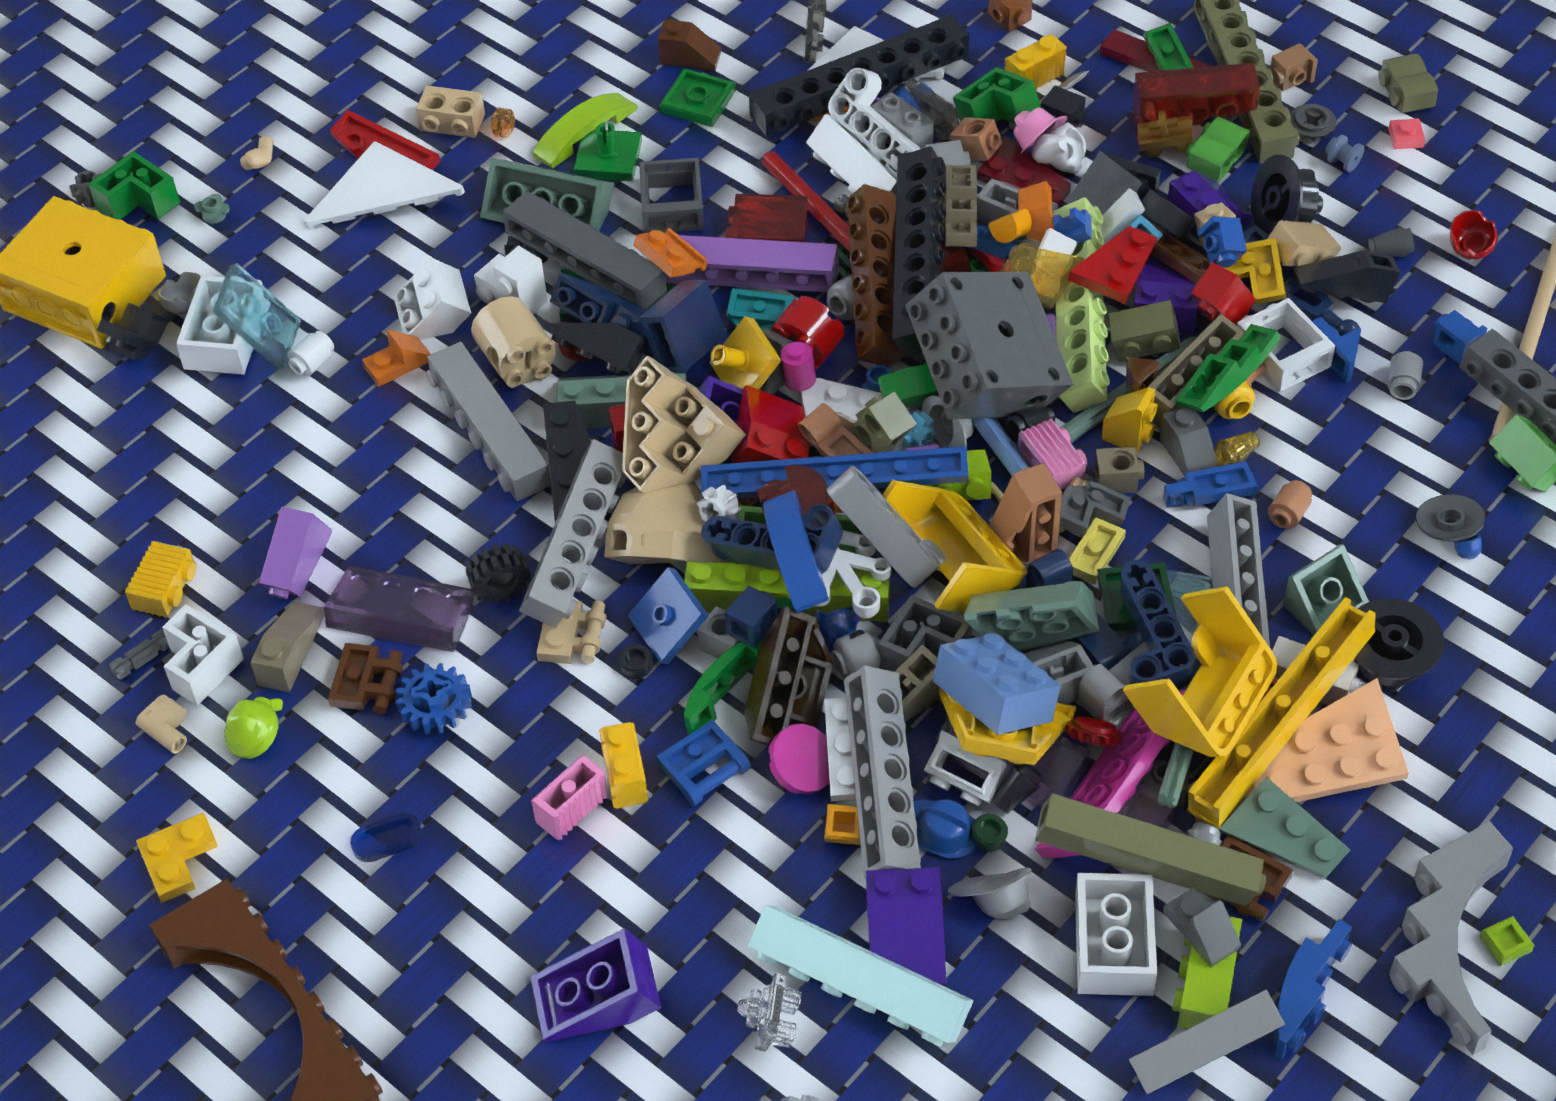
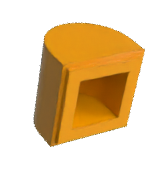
[988,209,1032,243]
[824,804,861,845]

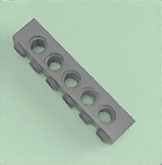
[519,439,627,628]
[844,665,921,878]

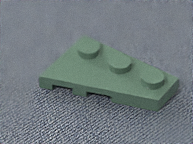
[1218,777,1350,879]

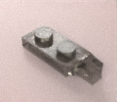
[804,0,827,63]

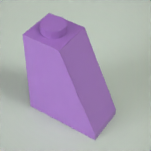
[259,506,332,600]

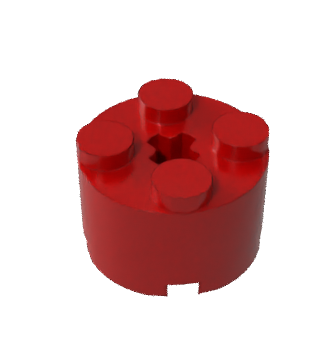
[771,296,845,371]

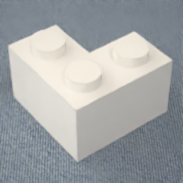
[474,246,548,314]
[162,604,244,706]

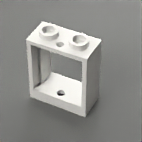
[1237,298,1335,392]

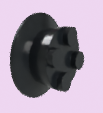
[1251,155,1323,235]
[1353,598,1444,690]

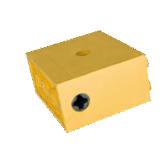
[0,196,166,349]

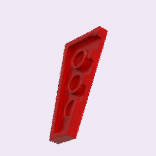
[330,110,441,170]

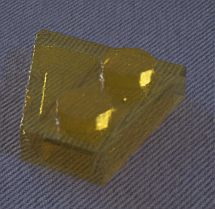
[1000,245,1085,309]

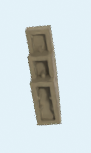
[945,165,977,247]

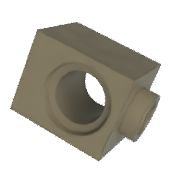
[1094,447,1144,494]

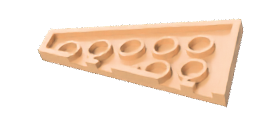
[1187,678,1409,823]

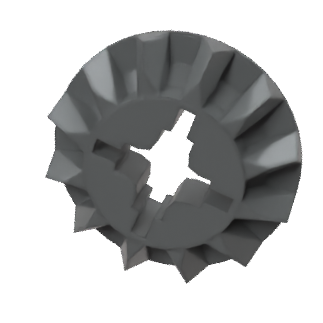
[1290,104,1336,142]

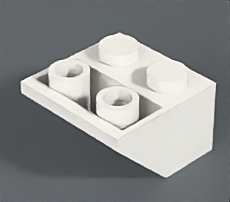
[394,257,471,340]

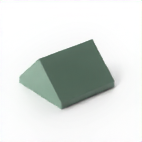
[1283,544,1369,635]

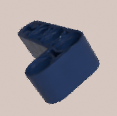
[701,504,843,574]
[1026,548,1130,671]
[1120,560,1195,689]

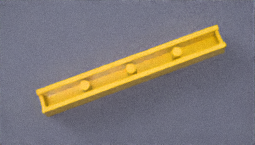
[1187,597,1376,829]

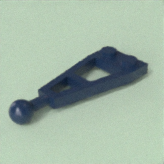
[1241,225,1360,336]

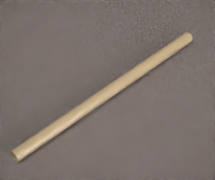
[1490,233,1556,440]

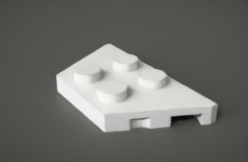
[801,378,917,421]

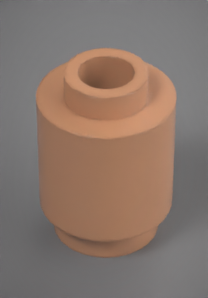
[1268,480,1312,529]

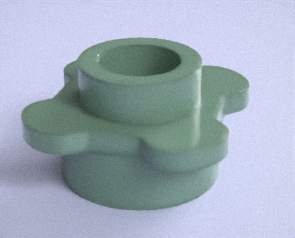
[194,194,230,224]

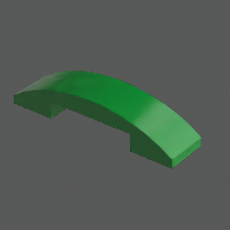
[684,638,765,735]

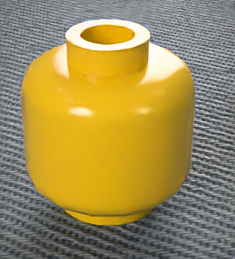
[1213,380,1255,419]

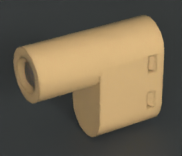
[136,694,187,754]

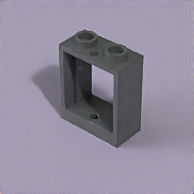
[639,158,704,233]

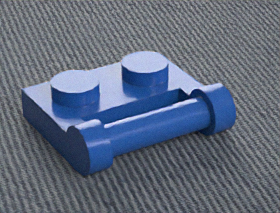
[656,720,751,806]

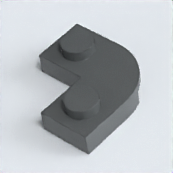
[1059,481,1131,537]

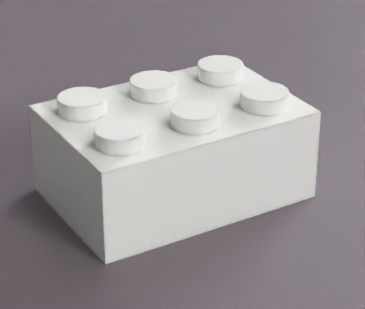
[176,275,268,375]
[1075,873,1157,996]

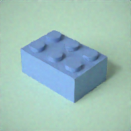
[933,633,1061,735]

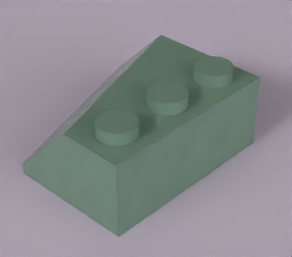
[964,581,1099,652]

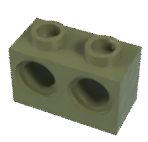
[850,392,917,453]

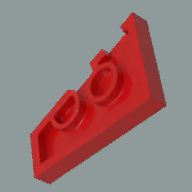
[1067,226,1158,304]

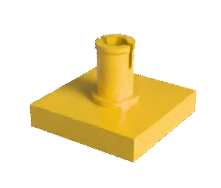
[709,316,782,389]

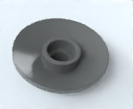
[1416,494,1485,541]

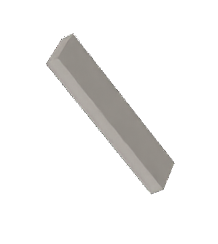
[1129,990,1285,1094]

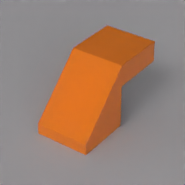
[1018,181,1056,242]

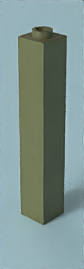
[1035,793,1266,906]

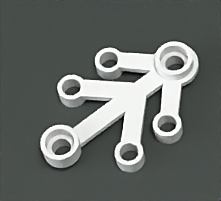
[816,531,891,618]

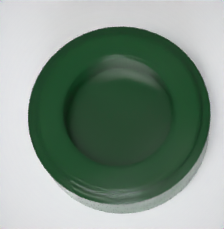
[971,814,1008,852]

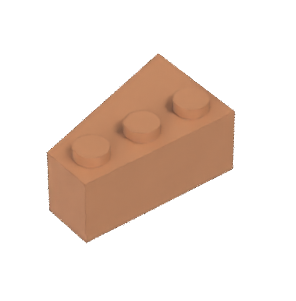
[989,463,1062,566]

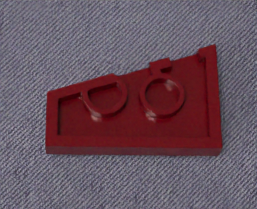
[977,135,1071,208]

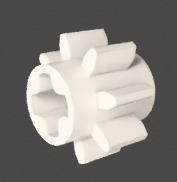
[697,485,741,522]

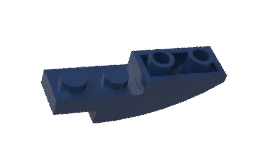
[549,273,655,359]

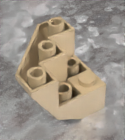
[622,356,746,493]
[604,481,730,565]

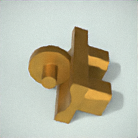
[1138,110,1194,158]

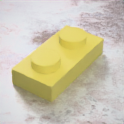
[1069,517,1126,584]

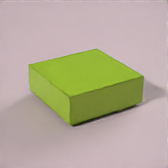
[1479,916,1535,966]

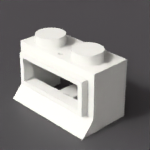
[924,730,1011,807]

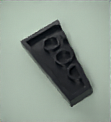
[543,401,616,522]

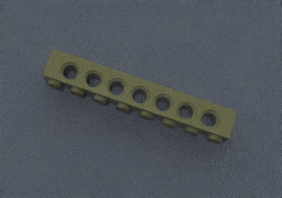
[1193,0,1299,163]

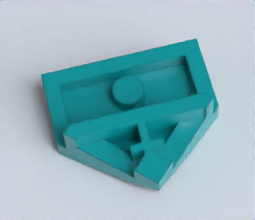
[726,288,793,332]

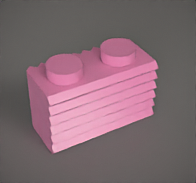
[1018,418,1088,490]
[531,755,608,840]

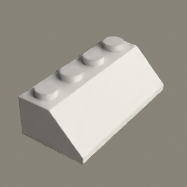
[806,114,897,201]

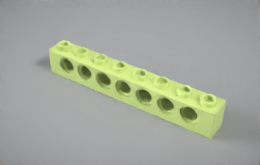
[1053,197,1110,413]

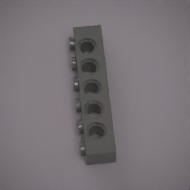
[1459,328,1556,445]

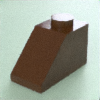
[658,19,722,71]

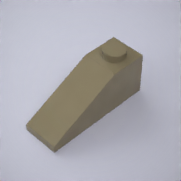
[250,602,326,692]
[895,644,940,722]

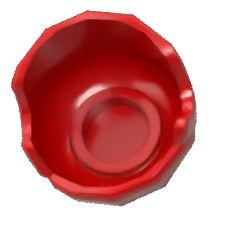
[1450,210,1498,260]

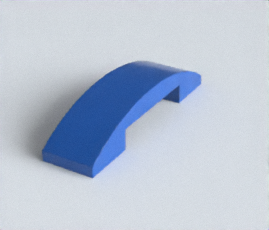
[763,490,829,613]

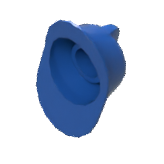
[913,799,976,859]

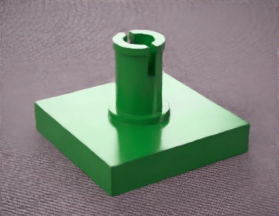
[574,123,642,182]

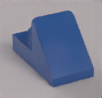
[1312,317,1361,383]

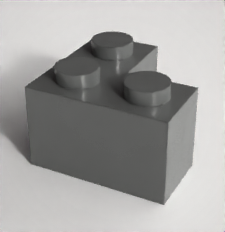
[878,595,972,672]

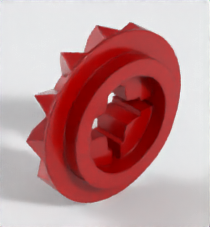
[1065,717,1123,747]

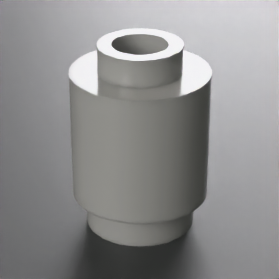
[1388,351,1423,400]

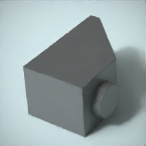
[1159,407,1219,475]

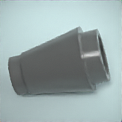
[1367,226,1414,257]

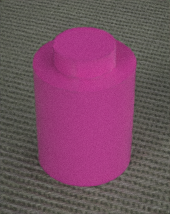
[781,342,816,391]

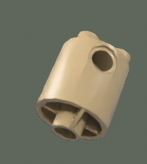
[471,296,556,388]

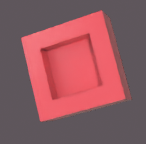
[1388,118,1425,149]

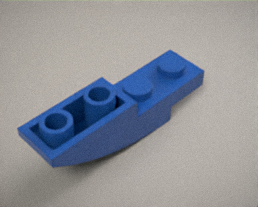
[1273,919,1352,1061]

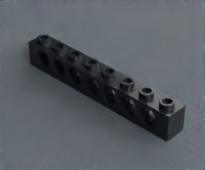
[749,14,969,136]
[892,146,946,358]

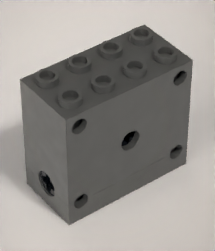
[905,272,1074,420]

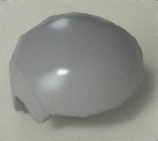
[158,272,201,315]

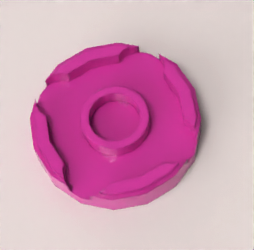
[768,724,830,795]

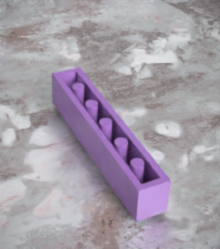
[649,235,840,292]

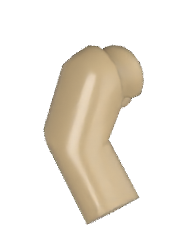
[240,136,273,171]

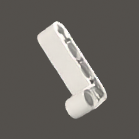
[828,68,921,171]

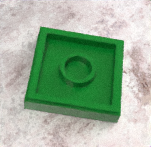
[659,68,736,127]

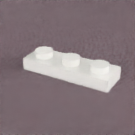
[824,697,856,802]

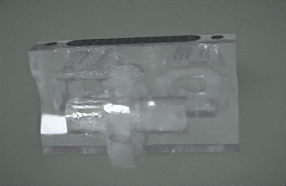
[737,973,802,1052]

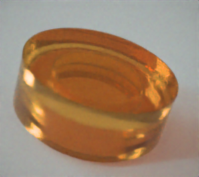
[491,107,515,138]

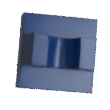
[1053,207,1092,245]

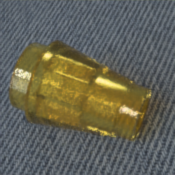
[1214,431,1260,466]

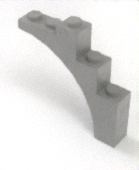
[1389,821,1513,1055]

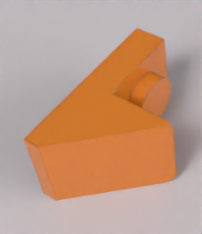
[362,330,431,387]

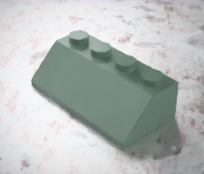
[480,158,614,231]
[557,372,687,429]

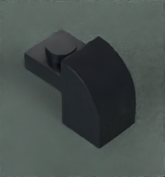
[97,302,169,360]

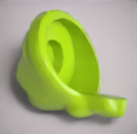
[224,697,283,759]

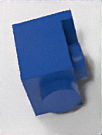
[1197,216,1247,268]
[1432,310,1488,364]

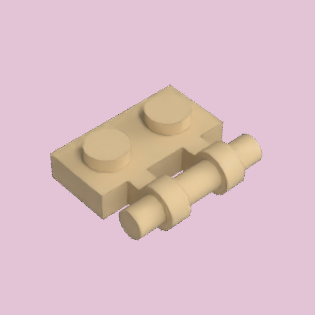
[537,601,607,664]

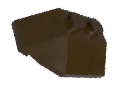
[744,606,833,746]

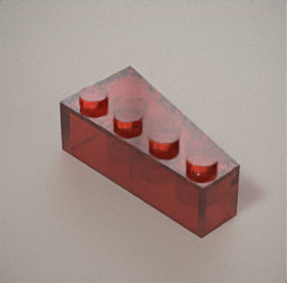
[1132,63,1260,140]

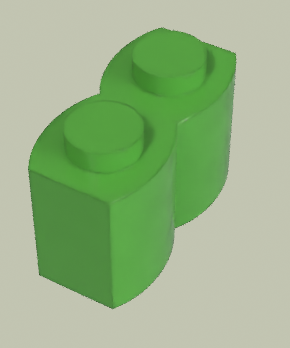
[1186,117,1250,182]

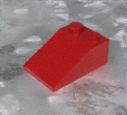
[731,385,810,464]

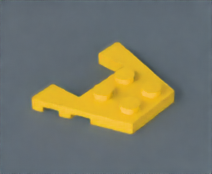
[938,687,1076,765]

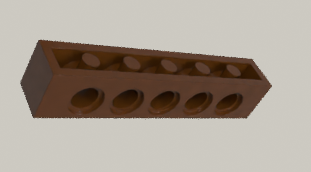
[846,184,903,368]

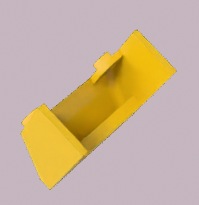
[882,480,1027,614]
[1123,586,1277,757]

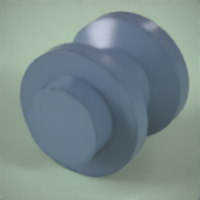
[1326,135,1364,172]

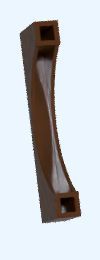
[149,878,383,1101]

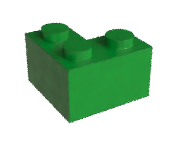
[953,67,1041,124]
[88,151,180,219]

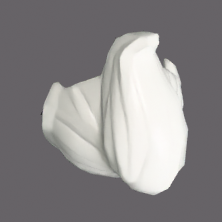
[1032,122,1086,174]

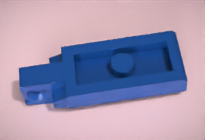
[1162,461,1258,507]

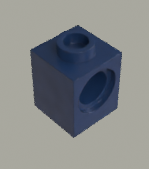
[724,586,778,649]

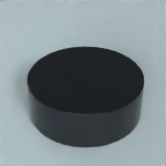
[618,644,653,679]

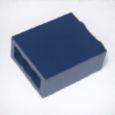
[639,280,726,373]

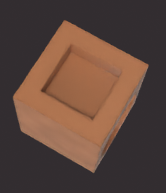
[950,117,1002,161]

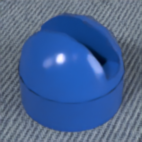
[1454,533,1482,560]

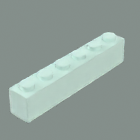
[747,905,974,1046]

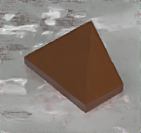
[1126,357,1160,394]

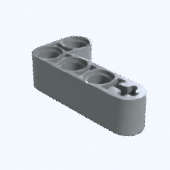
[826,466,947,587]
[1079,624,1193,723]

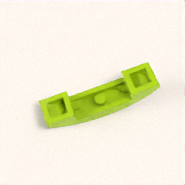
[532,93,638,169]

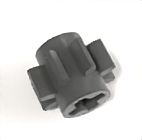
[69,171,102,208]

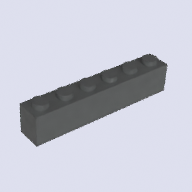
[503,191,667,309]

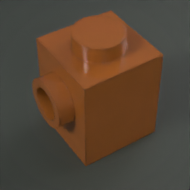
[988,0,1032,31]

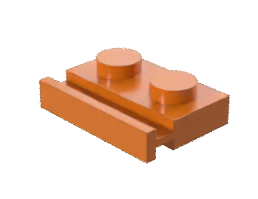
[633,228,708,278]

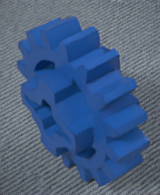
[396,663,472,734]

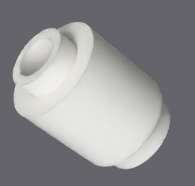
[288,331,334,376]

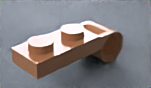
[798,403,873,457]

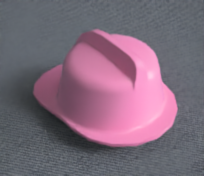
[1013,107,1067,153]

